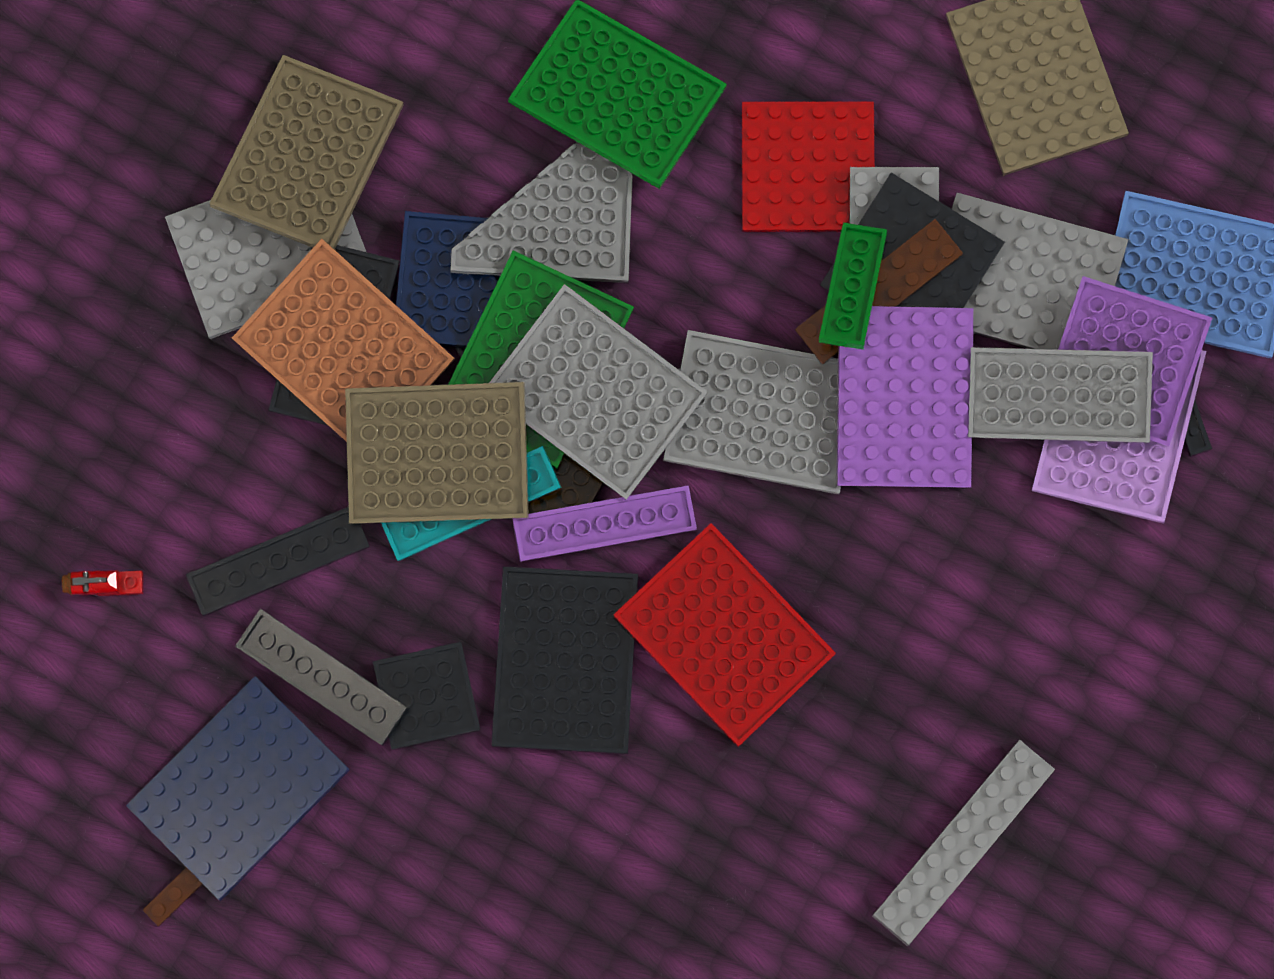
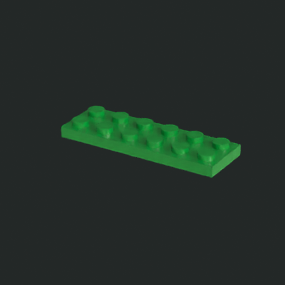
[819,222,887,350]

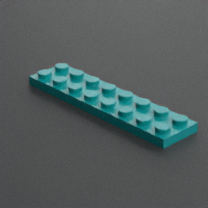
[381,446,562,561]

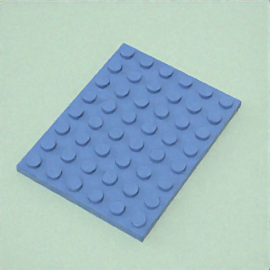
[1115,191,1274,359]

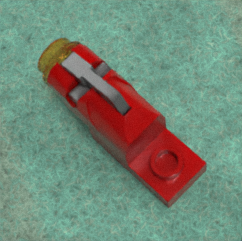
[62,570,143,596]

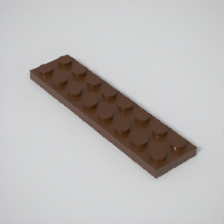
[795,219,963,365]

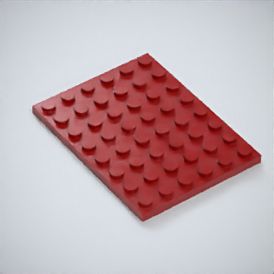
[613,523,836,747]

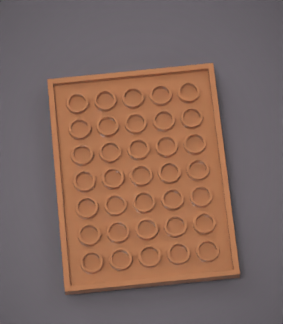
[232,239,455,442]

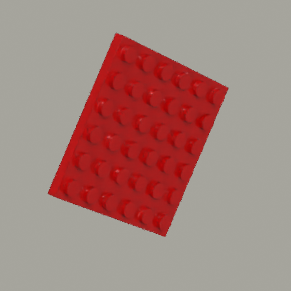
[742,102,875,232]

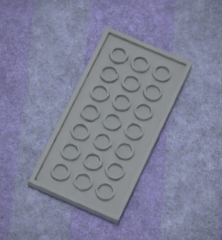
[968,347,1153,443]

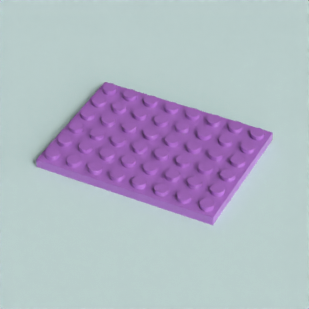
[837,306,973,488]

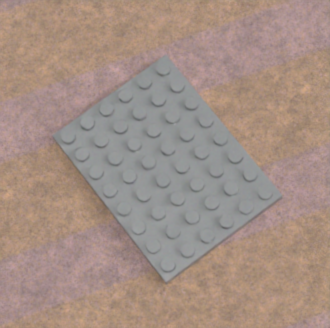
[952,193,1129,350]
[165,200,366,339]
[489,284,708,500]
[663,330,841,495]

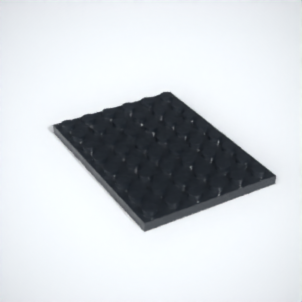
[492,566,638,754]

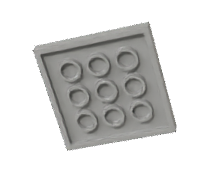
[850,167,939,225]

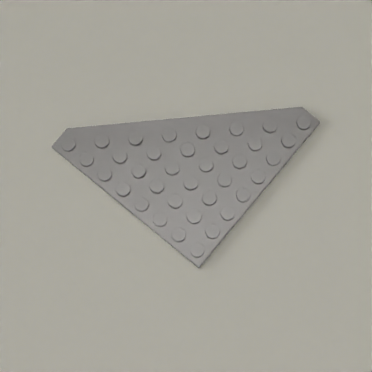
[450,142,632,283]

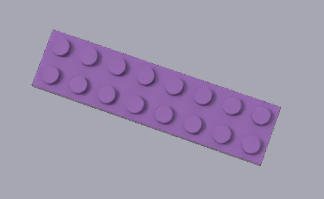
[512,485,697,562]

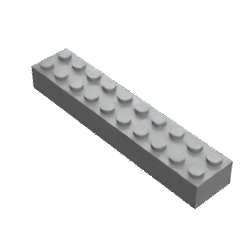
[872,740,1055,946]

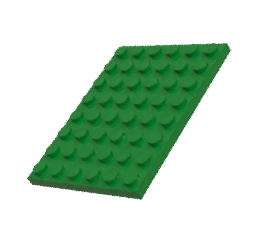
[508,0,727,189]
[448,250,634,469]

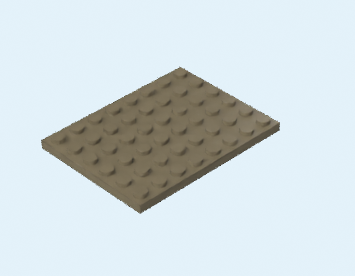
[945,0,1129,176]
[209,55,404,250]
[345,382,529,524]

